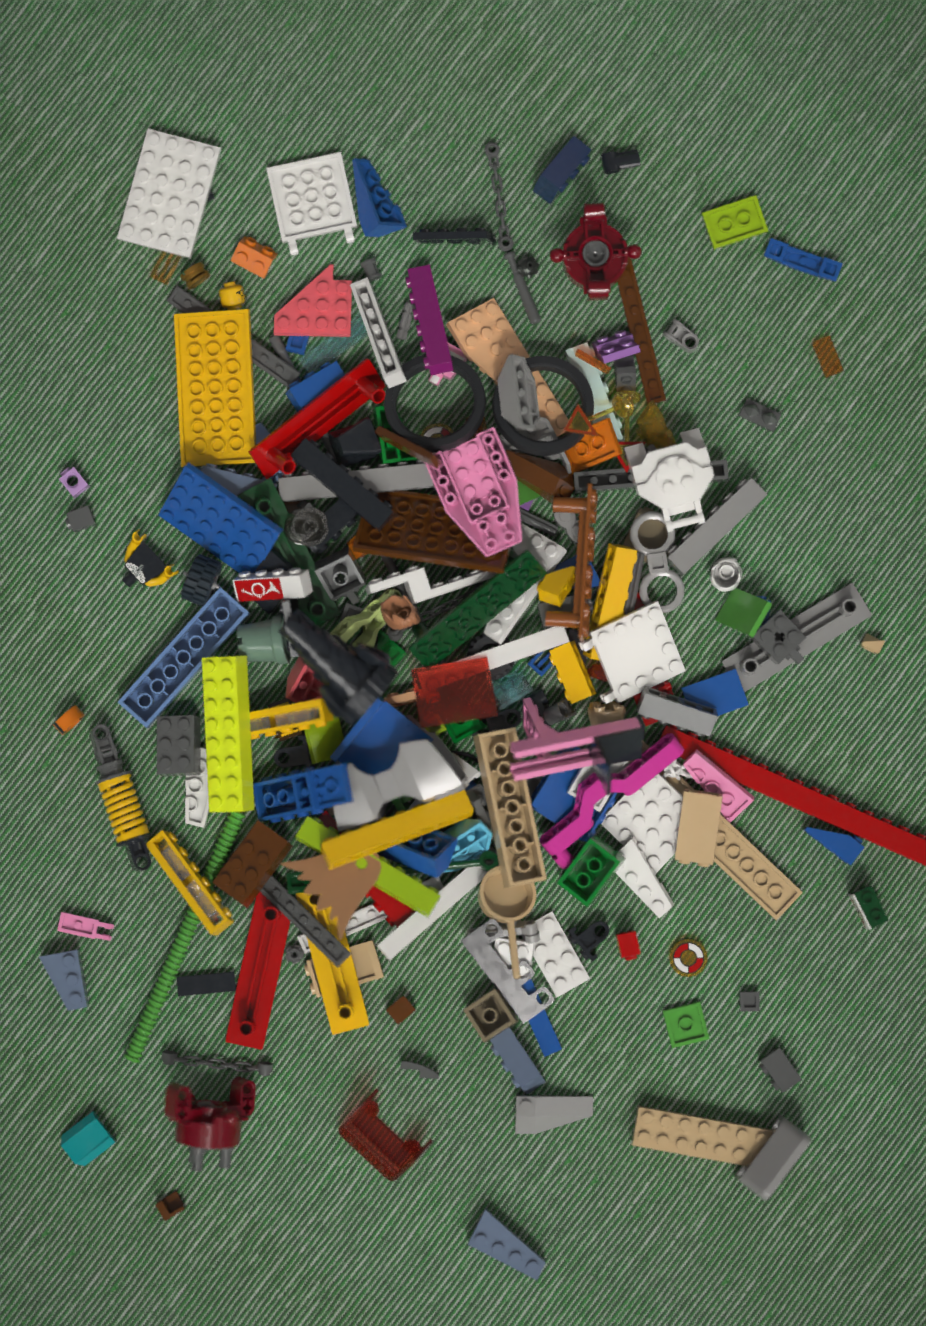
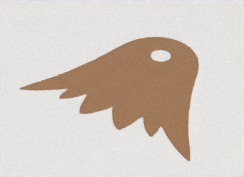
[280,853,381,940]

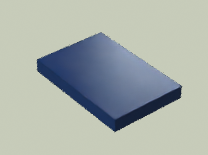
[682,669,749,716]

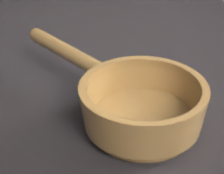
[478,866,536,979]

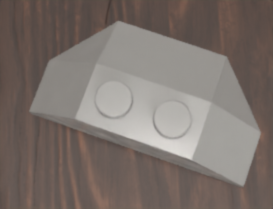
[497,354,540,431]

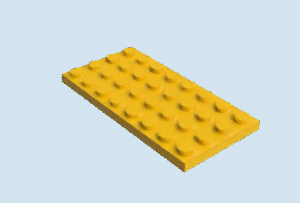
[174,309,256,467]

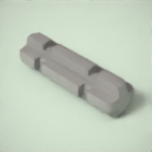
[396,303,415,340]

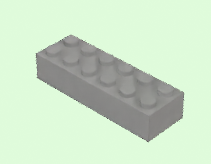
[666,478,768,577]

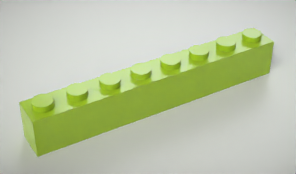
[295,816,441,918]

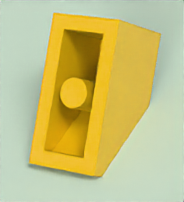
[537,566,576,607]

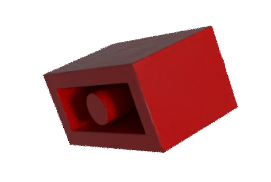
[615,930,641,961]

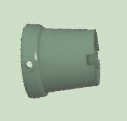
[237,614,291,665]

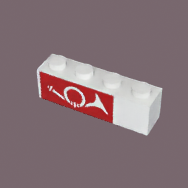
[232,567,313,602]

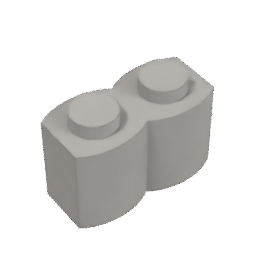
[553,512,579,545]

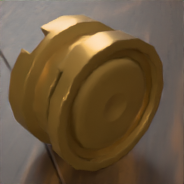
[180,262,210,290]

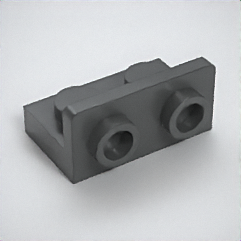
[466,784,492,829]

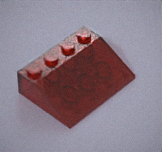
[411,657,498,728]

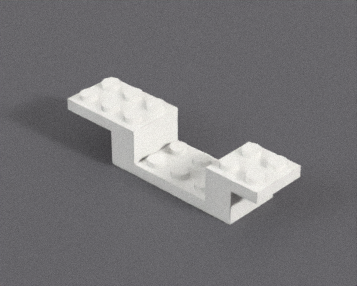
[365,544,517,604]

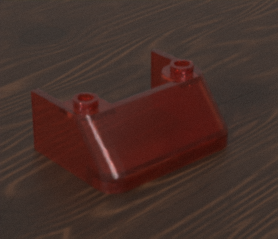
[338,1088,433,1181]

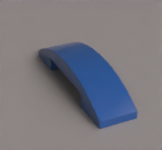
[764,238,843,282]

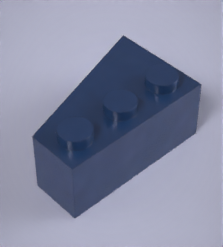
[533,136,592,205]

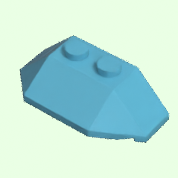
[443,819,492,873]

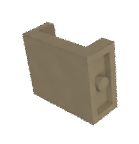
[623,507,672,563]

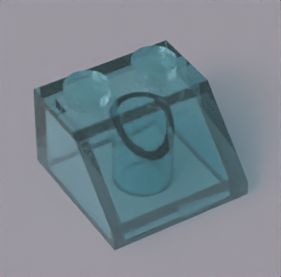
[488,670,533,711]

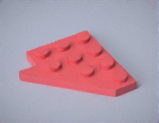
[274,265,352,337]

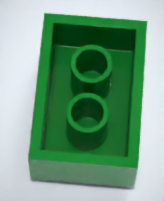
[557,835,626,907]

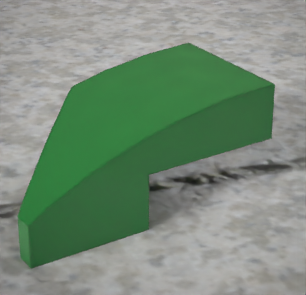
[377,629,407,668]

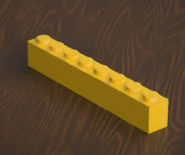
[320,790,474,870]

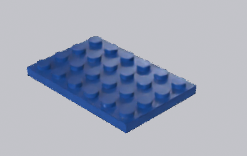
[158,462,283,573]

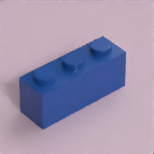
[286,361,345,412]

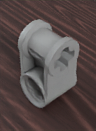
[662,319,699,353]

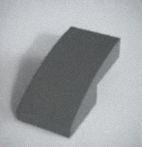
[401,1060,439,1079]

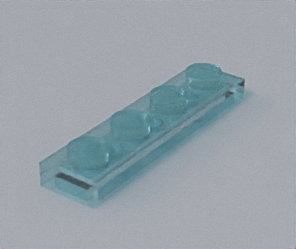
[299,316,368,373]

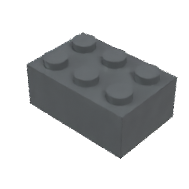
[157,715,201,777]

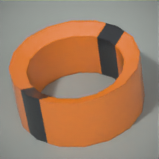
[53,705,85,735]

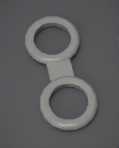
[630,511,685,613]

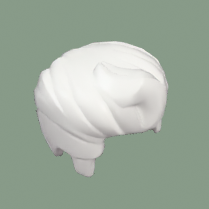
[710,557,742,592]

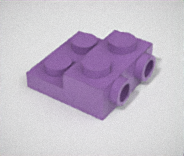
[592,330,640,364]

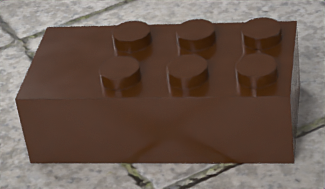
[212,820,293,908]

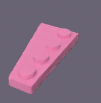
[683,749,754,823]

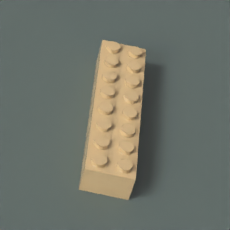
[473,727,547,888]
[631,1105,773,1166]

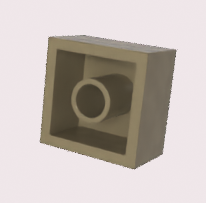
[463,989,519,1043]

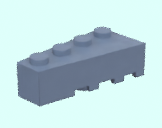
[199,463,277,496]
[468,1208,546,1280]

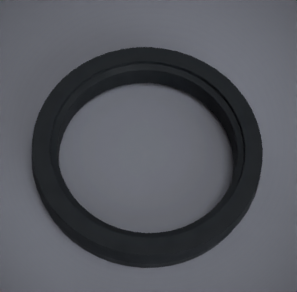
[384,354,486,453]
[492,356,594,456]

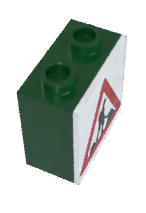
[848,885,889,930]

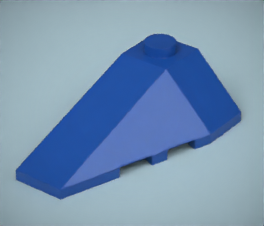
[352,158,407,237]

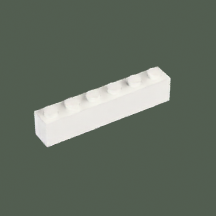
[350,277,407,388]

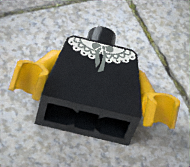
[122,529,179,588]

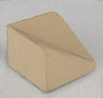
[860,634,885,654]

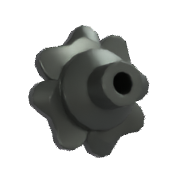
[516,256,539,279]

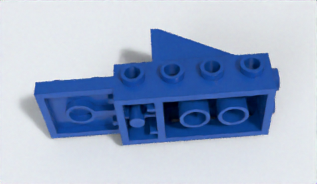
[253,763,354,824]

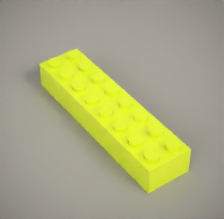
[202,656,254,812]

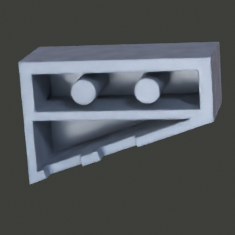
[490,1027,546,1094]

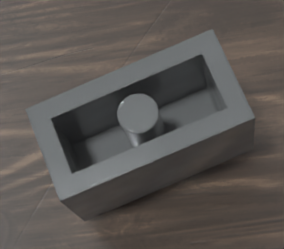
[759,1047,802,1093]

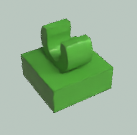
[391,795,414,812]

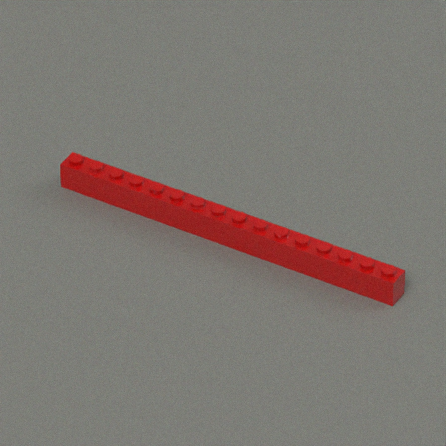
[659,724,926,866]

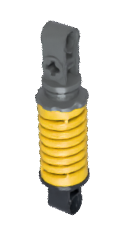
[89,724,152,872]

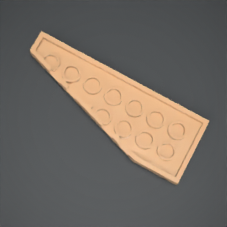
[446,298,573,437]

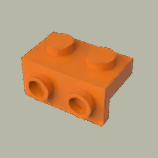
[231,236,278,279]

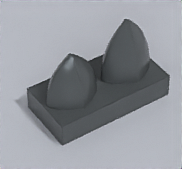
[739,398,782,432]

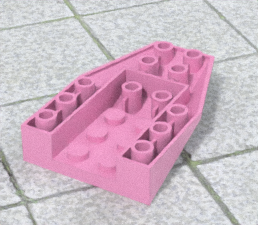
[425,427,522,557]

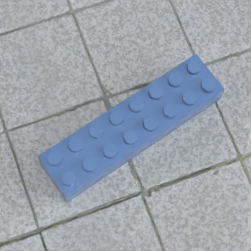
[118,587,250,728]

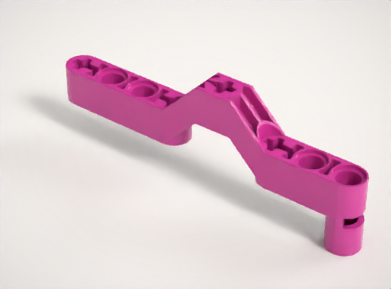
[539,734,684,869]

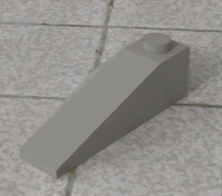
[515,1095,593,1134]

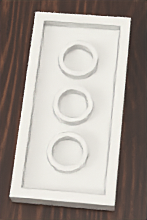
[521,912,590,997]

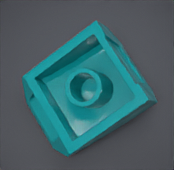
[61,1111,117,1166]

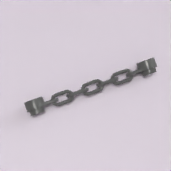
[485,142,513,252]
[387,583,484,641]
[161,1050,273,1076]

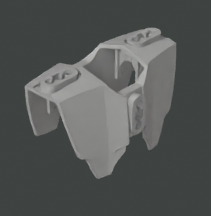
[333,715,467,832]

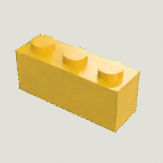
[549,641,597,704]

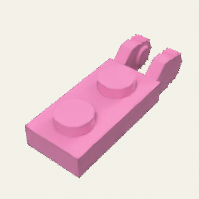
[57,912,114,941]

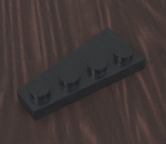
[413,228,496,245]

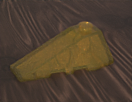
[636,400,677,450]

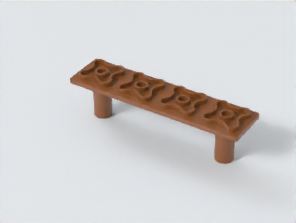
[545,484,598,642]

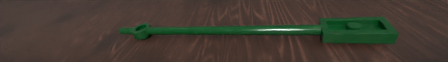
[286,851,499,894]

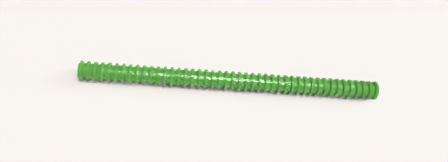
[124,812,246,1063]

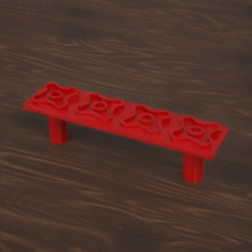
[248,358,386,479]
[225,891,291,1050]

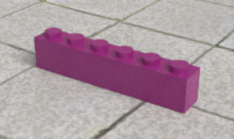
[405,264,453,375]

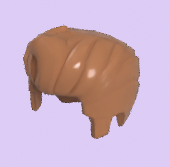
[380,595,420,630]

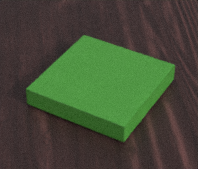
[662,1001,709,1048]

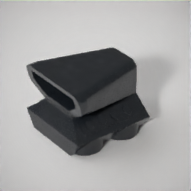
[329,417,382,467]

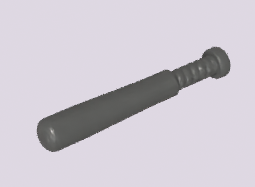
[504,251,541,325]

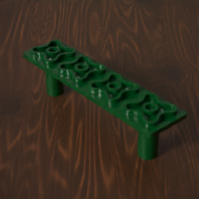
[237,478,340,626]
[408,548,547,671]

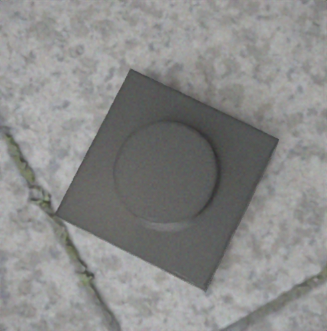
[340,603,364,621]
[739,992,760,1012]

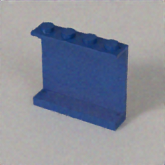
[330,696,434,775]
[530,746,618,842]

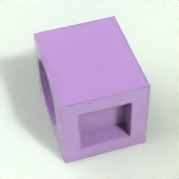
[59,467,90,498]

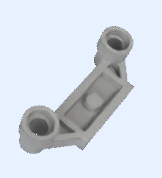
[467,919,540,943]

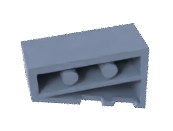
[39,949,89,1011]

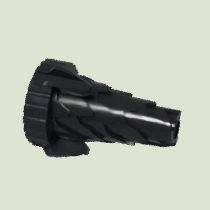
[278,609,398,725]

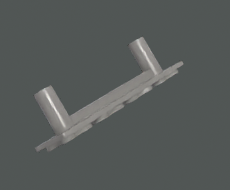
[722,583,872,692]

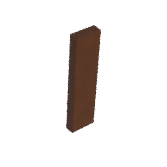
[375,426,441,469]

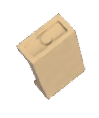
[675,789,723,867]
[304,940,384,998]

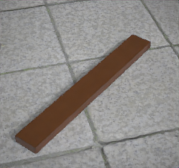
[617,257,666,406]

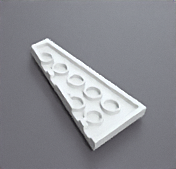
[484,523,567,644]

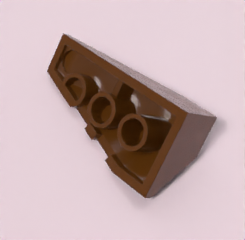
[505,450,575,504]

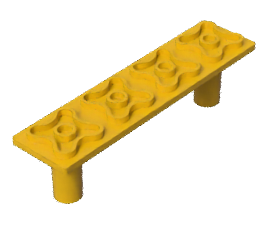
[295,893,369,1035]

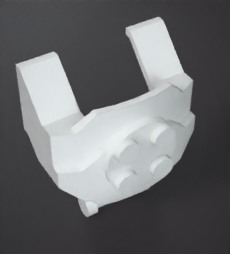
[624,428,714,532]

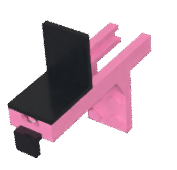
[510,698,645,795]

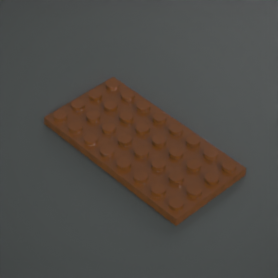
[352,491,520,574]

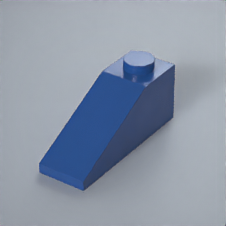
[803,827,865,866]

